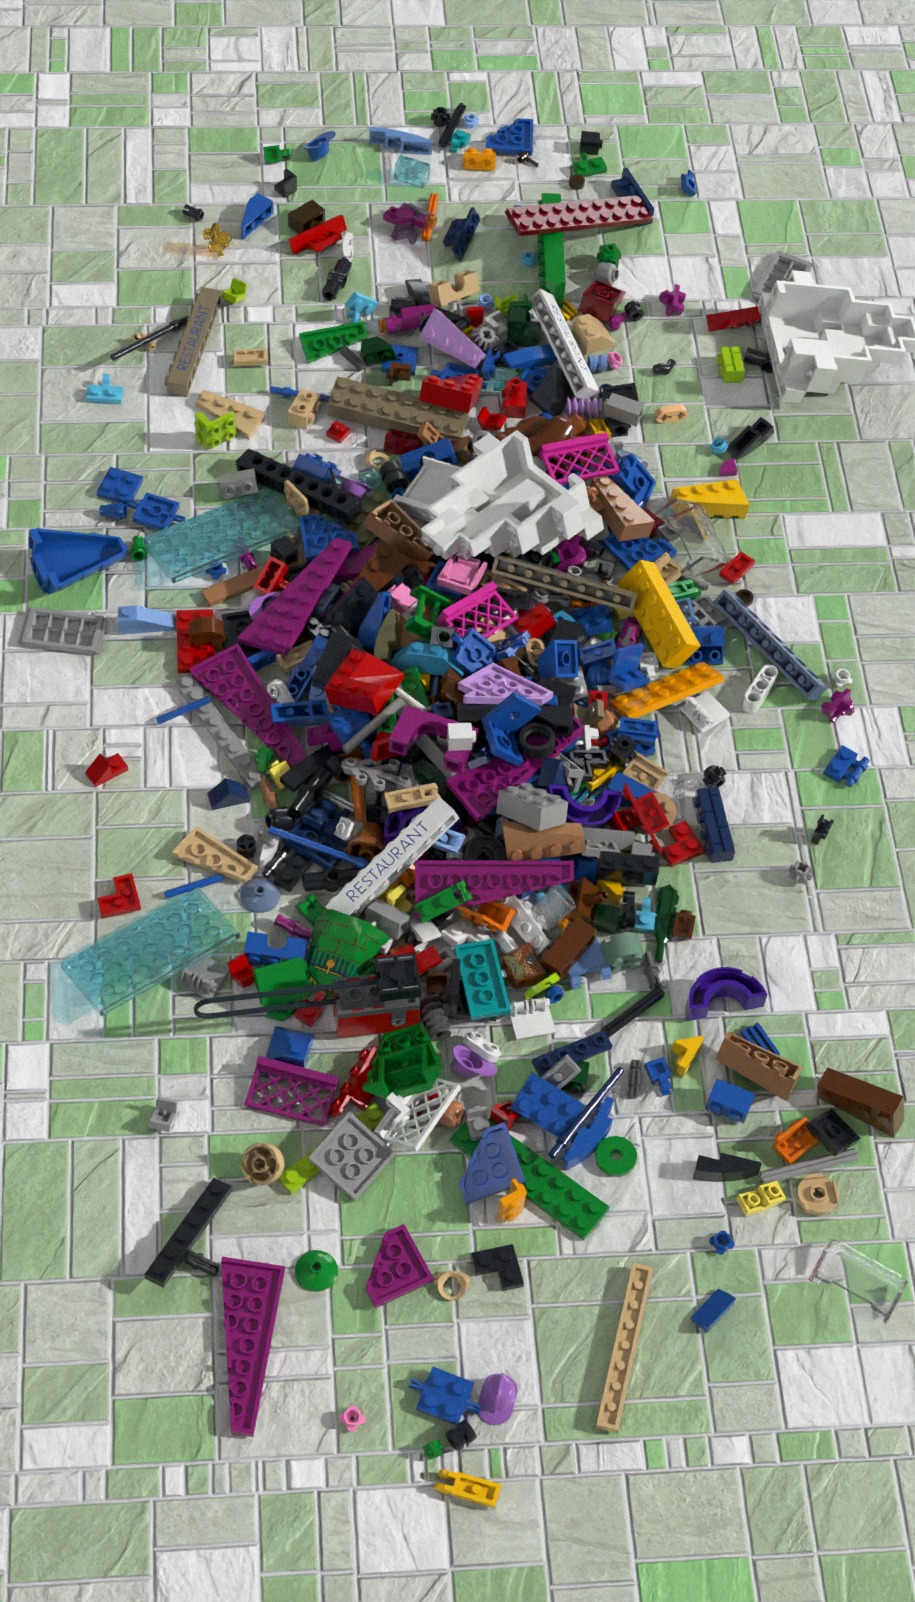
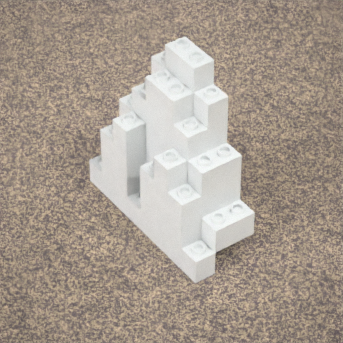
[757,270,915,403]
[420,430,604,560]

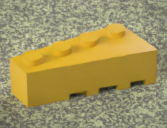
[669,479,750,519]

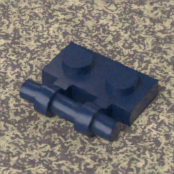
[302,798,350,834]

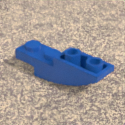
[286,635,329,702]
[561,1096,614,1170]

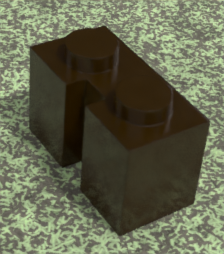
[288,199,325,234]

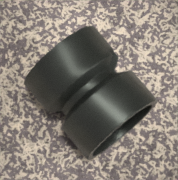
[379,460,408,494]

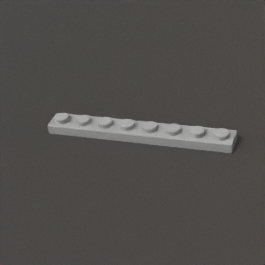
[174,673,268,791]

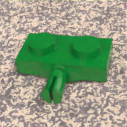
[572,152,607,177]

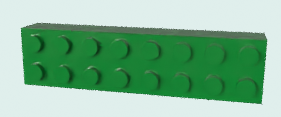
[537,193,566,308]

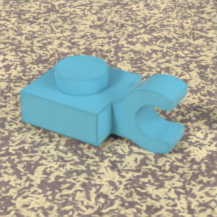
[634,897,655,934]

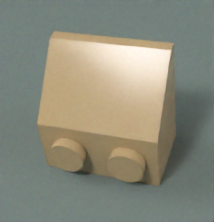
[571,314,616,355]

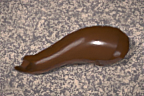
[527,415,576,456]

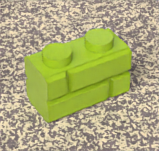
[716,346,745,383]

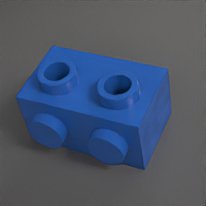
[705,1079,755,1124]

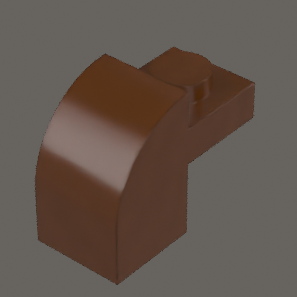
[188,617,226,652]

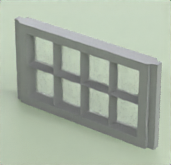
[752,250,813,300]
[18,607,108,655]

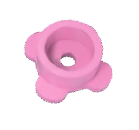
[606,352,622,369]
[339,1405,366,1432]

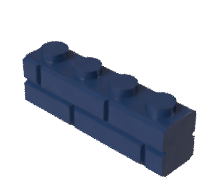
[692,787,735,863]

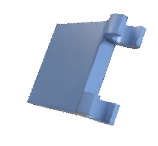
[568,939,611,990]

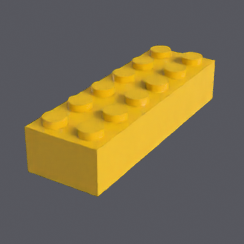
[617,560,700,669]

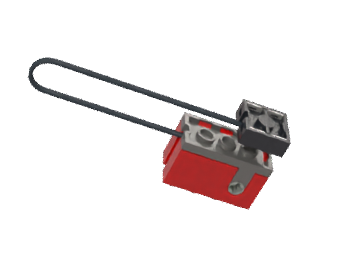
[194,953,422,1038]

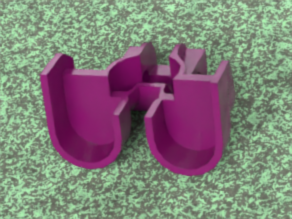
[555,534,587,573]

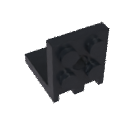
[448,959,497,1021]

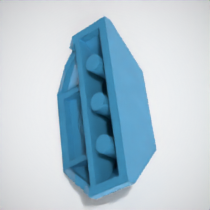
[390,640,465,678]

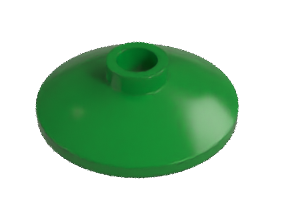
[295,1250,338,1292]

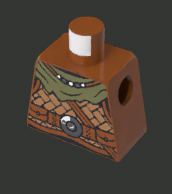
[501,942,546,989]

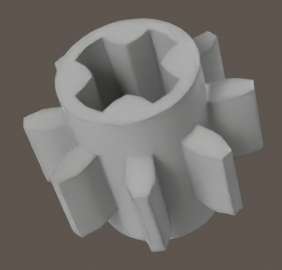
[789,860,813,885]

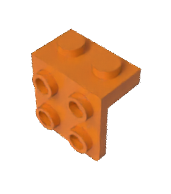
[456,901,515,933]

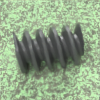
[420,995,451,1041]

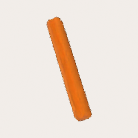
[421,193,438,241]
[351,757,367,825]

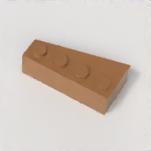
[591,476,655,542]
[715,1032,803,1101]

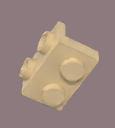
[654,552,685,584]

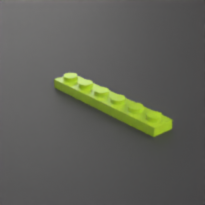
[278,1103,385,1195]

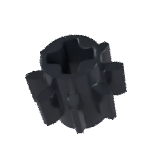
[431,107,450,127]
[702,765,727,788]

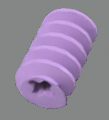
[566,397,602,419]

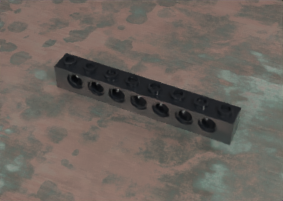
[235,448,362,526]

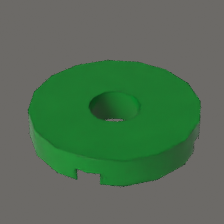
[595,1136,637,1177]

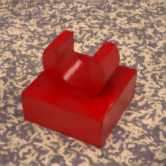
[326,420,350,444]

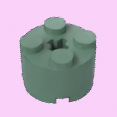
[600,932,645,974]

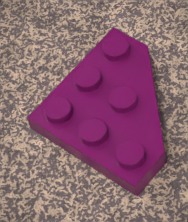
[365,1224,434,1309]

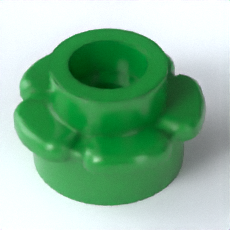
[423,1440,444,1460]

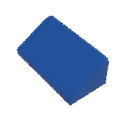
[690,1289,736,1333]

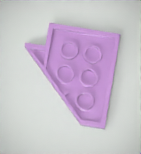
[458,663,553,705]

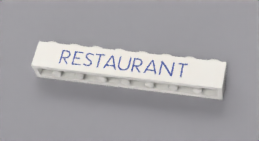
[529,289,600,401]
[325,797,459,918]

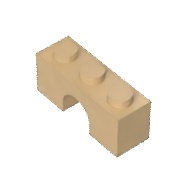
[428,270,480,307]

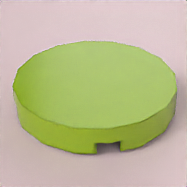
[523,972,560,1000]

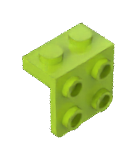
[194,411,236,450]

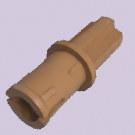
[259,779,280,810]

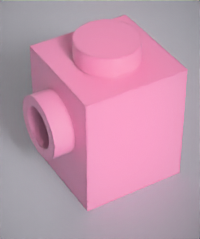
[387,583,417,614]

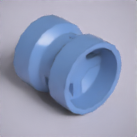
[588,354,607,372]

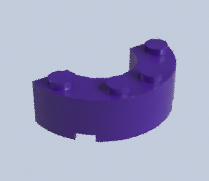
[544,784,622,828]
[384,804,461,845]
[686,967,767,1021]

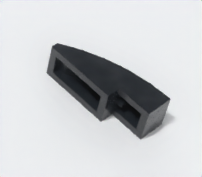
[727,417,774,459]
[693,1153,762,1182]

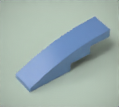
[369,127,432,155]

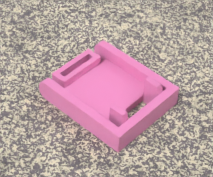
[437,554,488,595]

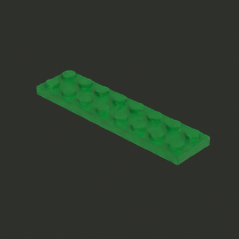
[449,1119,610,1240]

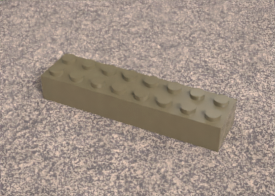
[327,376,469,439]

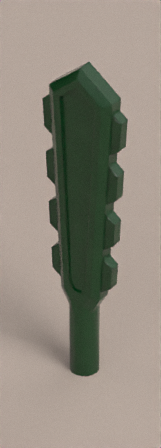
[653,884,679,963]

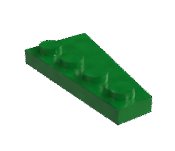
[299,321,368,364]

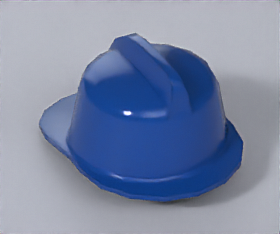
[303,131,336,161]
[583,661,612,692]

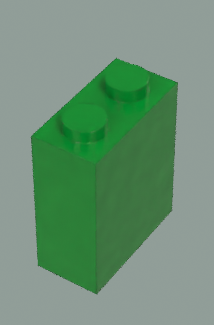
[252,956,312,1007]

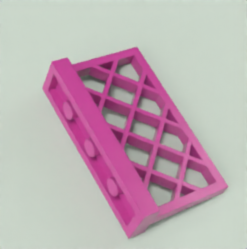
[539,432,620,485]
[436,581,519,639]

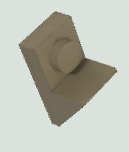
[574,699,605,728]

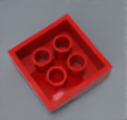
[419,374,483,414]
[324,649,405,715]

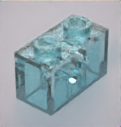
[394,155,430,188]

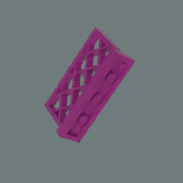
[244,1056,339,1127]

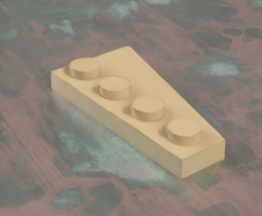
[195,389,265,440]
[171,826,258,884]

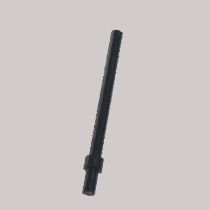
[110,316,188,361]

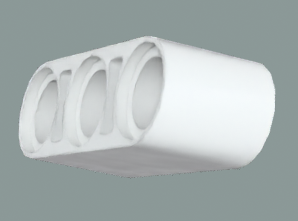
[742,665,778,714]

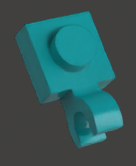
[450,129,471,153]

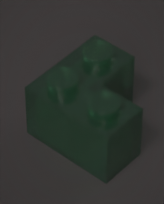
[507,306,542,347]

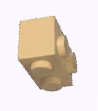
[287,389,322,430]

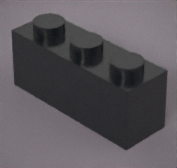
[312,631,356,691]
[597,851,659,886]

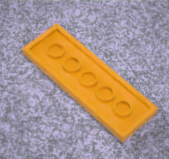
[610,662,724,719]

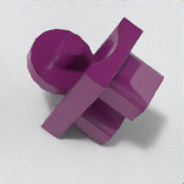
[659,284,686,317]
[821,688,855,723]

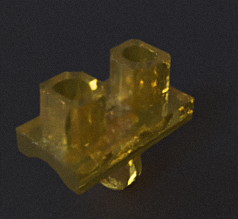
[203,223,232,257]

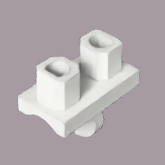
[574,725,600,750]

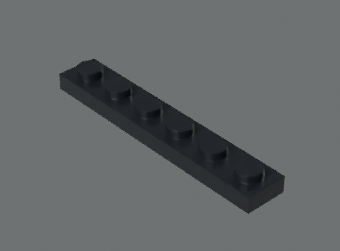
[144,1178,232,1288]

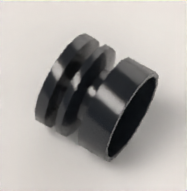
[462,835,506,861]

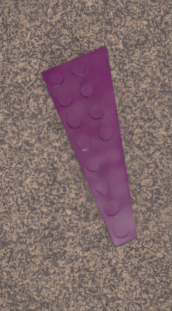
[238,538,352,656]
[189,643,307,768]
[446,715,585,822]
[415,860,574,919]
[221,1257,285,1437]

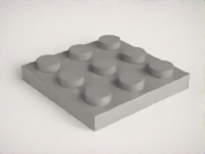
[307,1112,396,1202]

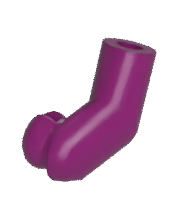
[609,312,628,331]

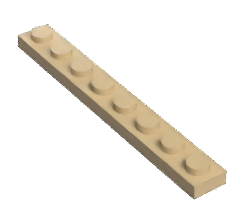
[595,1263,654,1433]

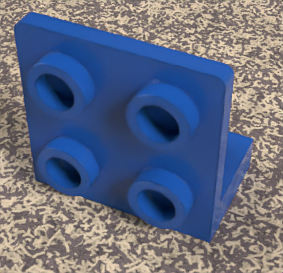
[608,643,650,692]

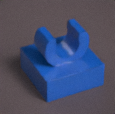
[627,489,645,508]

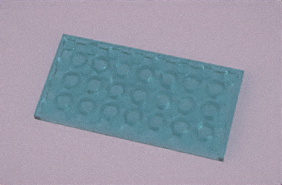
[143,488,301,584]
[60,888,241,1016]

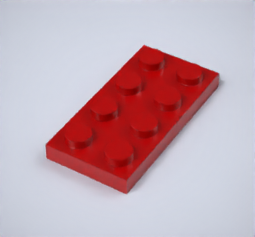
[176,609,215,673]

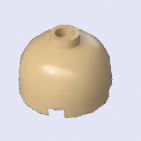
[241,1143,284,1185]

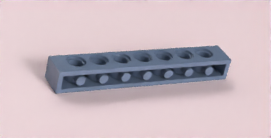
[713,589,828,701]

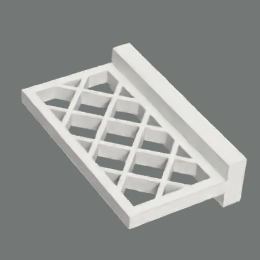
[373,1078,461,1152]

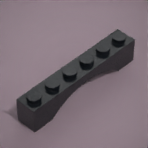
[456,703,573,737]

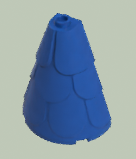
[28,528,128,595]

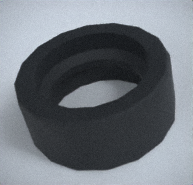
[518,722,555,759]

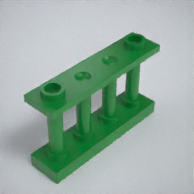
[404,584,480,649]

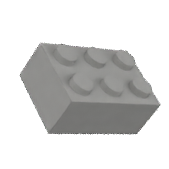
[496,783,568,831]

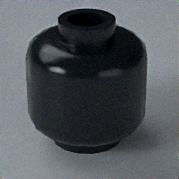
[265,806,295,831]

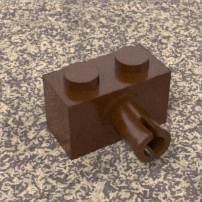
[563,877,609,923]

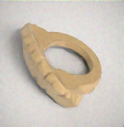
[364,449,391,474]
[434,1271,471,1301]

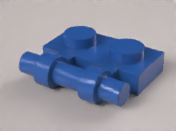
[823,745,870,787]

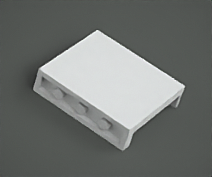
[393,456,461,522]

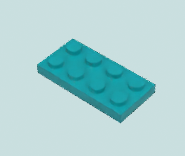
[454,939,511,1020]

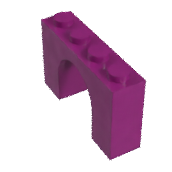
[388,705,479,775]

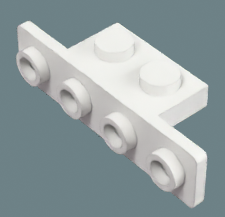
[494,896,551,956]

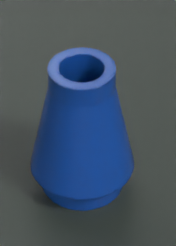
[99,502,127,520]

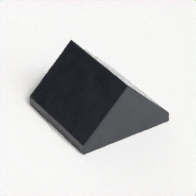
[545,619,588,659]

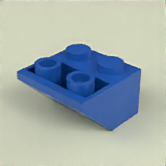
[292,452,342,485]
[686,625,724,664]

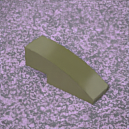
[374,608,400,665]

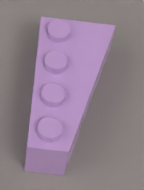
[419,308,487,371]

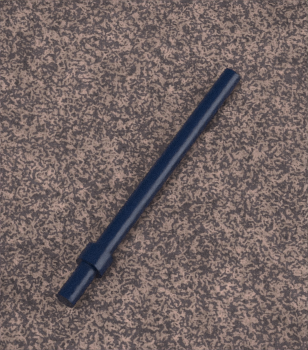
[548,1067,624,1159]

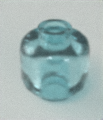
[356,466,383,490]

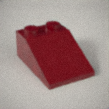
[578,280,626,323]

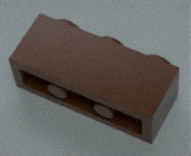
[541,917,597,981]

